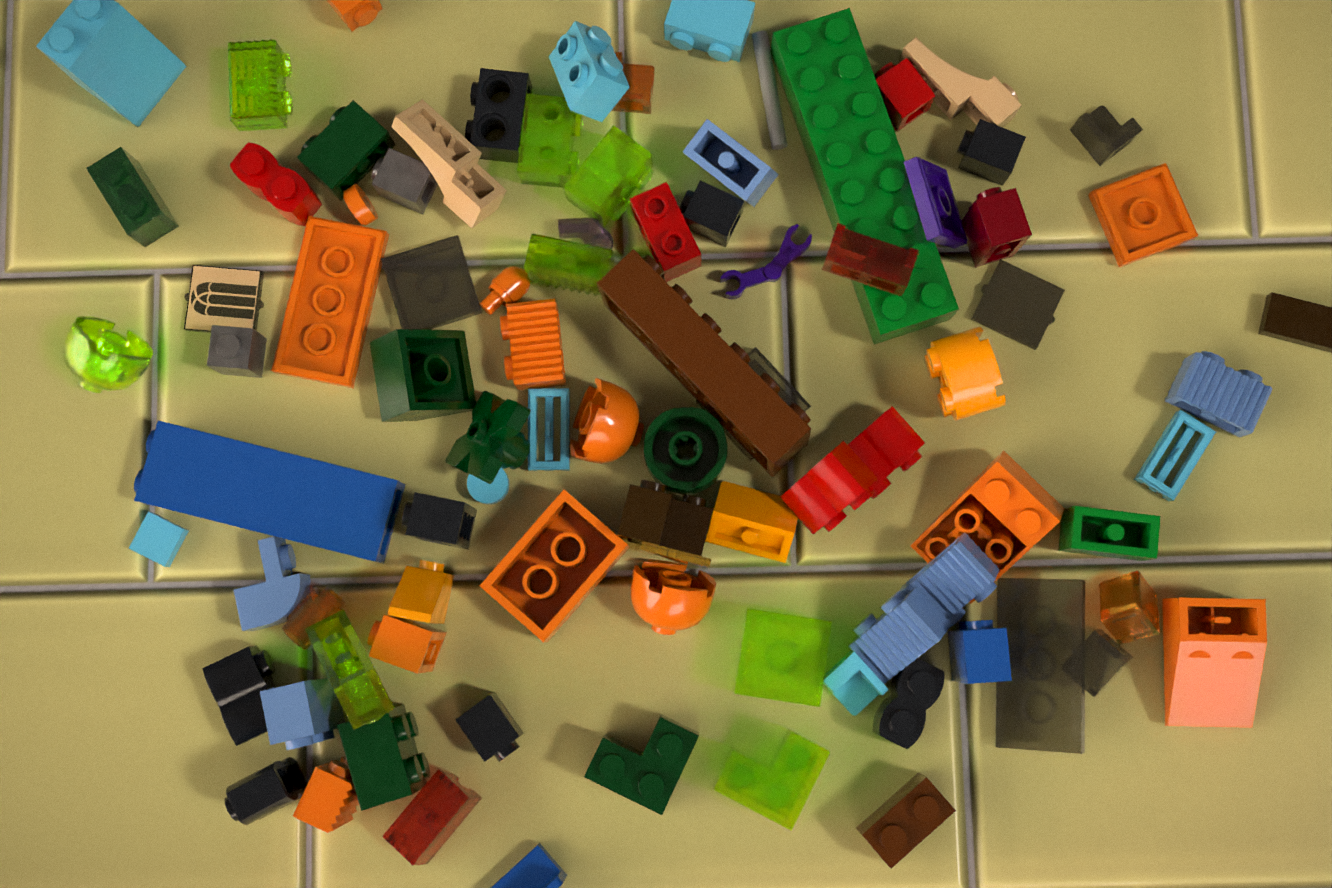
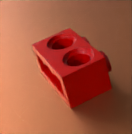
[629,182,702,282]

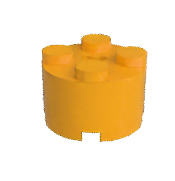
[924,326,1006,421]

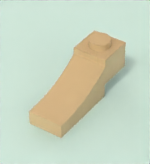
[898,37,1022,128]
[391,99,507,228]

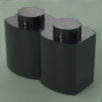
[202,645,276,746]
[873,658,945,749]
[224,757,308,825]

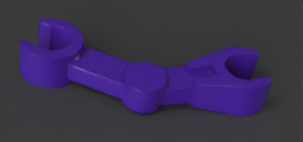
[720,224,812,300]

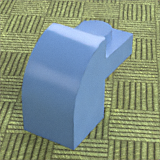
[233,536,311,631]

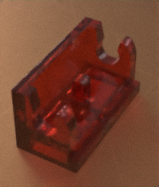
[822,223,919,296]
[382,769,482,866]

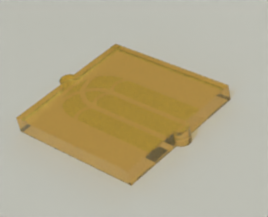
[634,541,711,568]

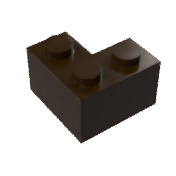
[617,480,713,560]

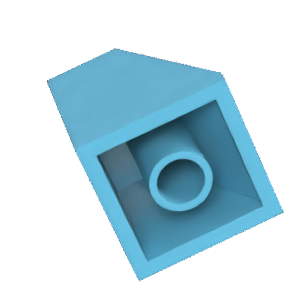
[36,0,187,127]

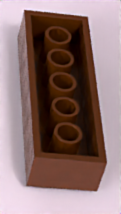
[596,249,811,478]

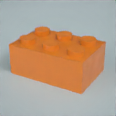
[479,490,630,642]

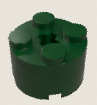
[644,407,728,495]

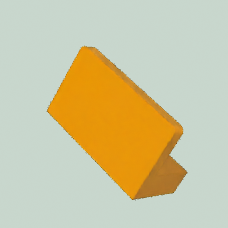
[705,481,798,563]

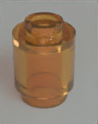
[282,587,345,650]

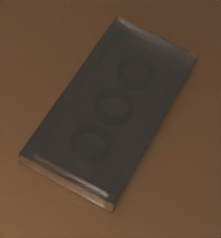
[996,578,1085,754]

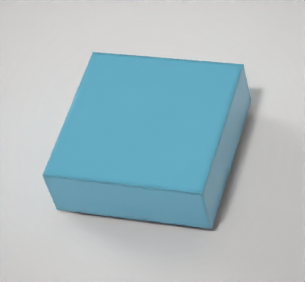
[129,511,189,567]

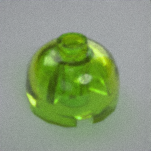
[63,316,153,393]

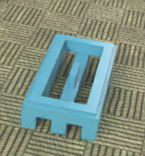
[528,388,570,471]
[1134,410,1216,502]

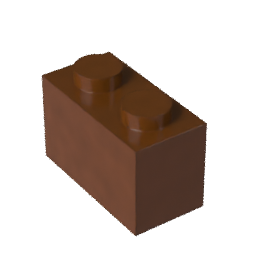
[856,772,956,869]

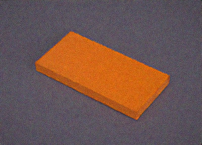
[271,216,389,389]

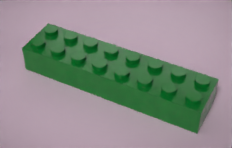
[770,8,959,345]

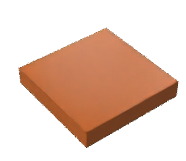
[1088,163,1198,268]

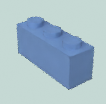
[260,677,345,750]

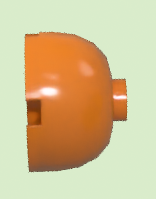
[569,378,644,464]
[630,560,717,635]

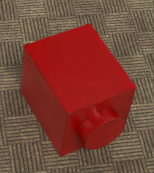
[874,58,936,132]

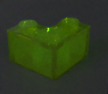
[713,728,831,831]

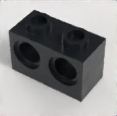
[465,68,533,164]
[402,492,477,550]

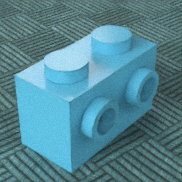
[549,21,630,122]

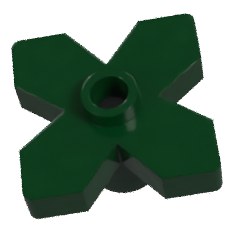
[445,391,531,484]

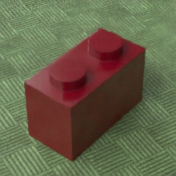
[962,187,1032,268]

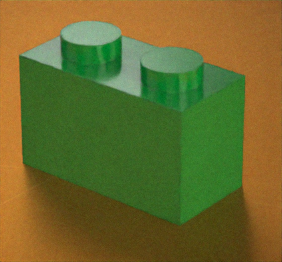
[1058,506,1161,561]

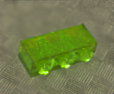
[305,609,395,730]

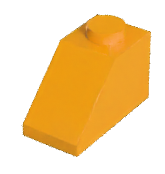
[387,560,454,624]

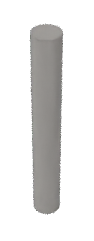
[752,31,787,150]

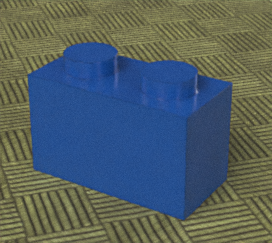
[947,620,1012,684]

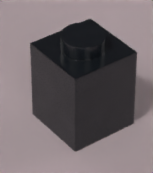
[957,119,1026,186]
[680,180,744,247]
[455,693,524,762]

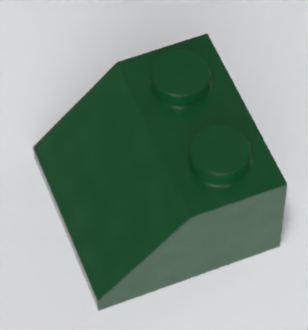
[369,329,476,422]

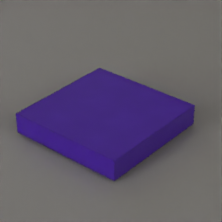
[904,157,968,249]

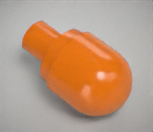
[479,266,530,315]

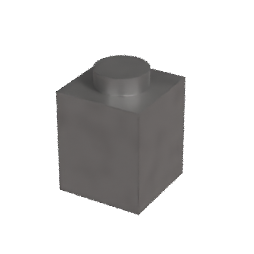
[372,148,437,214]
[207,325,267,378]

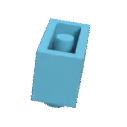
[664,0,755,62]

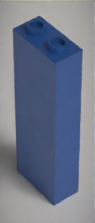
[134,421,406,564]

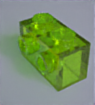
[517,93,583,188]

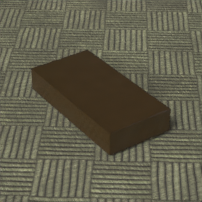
[1258,292,1332,353]

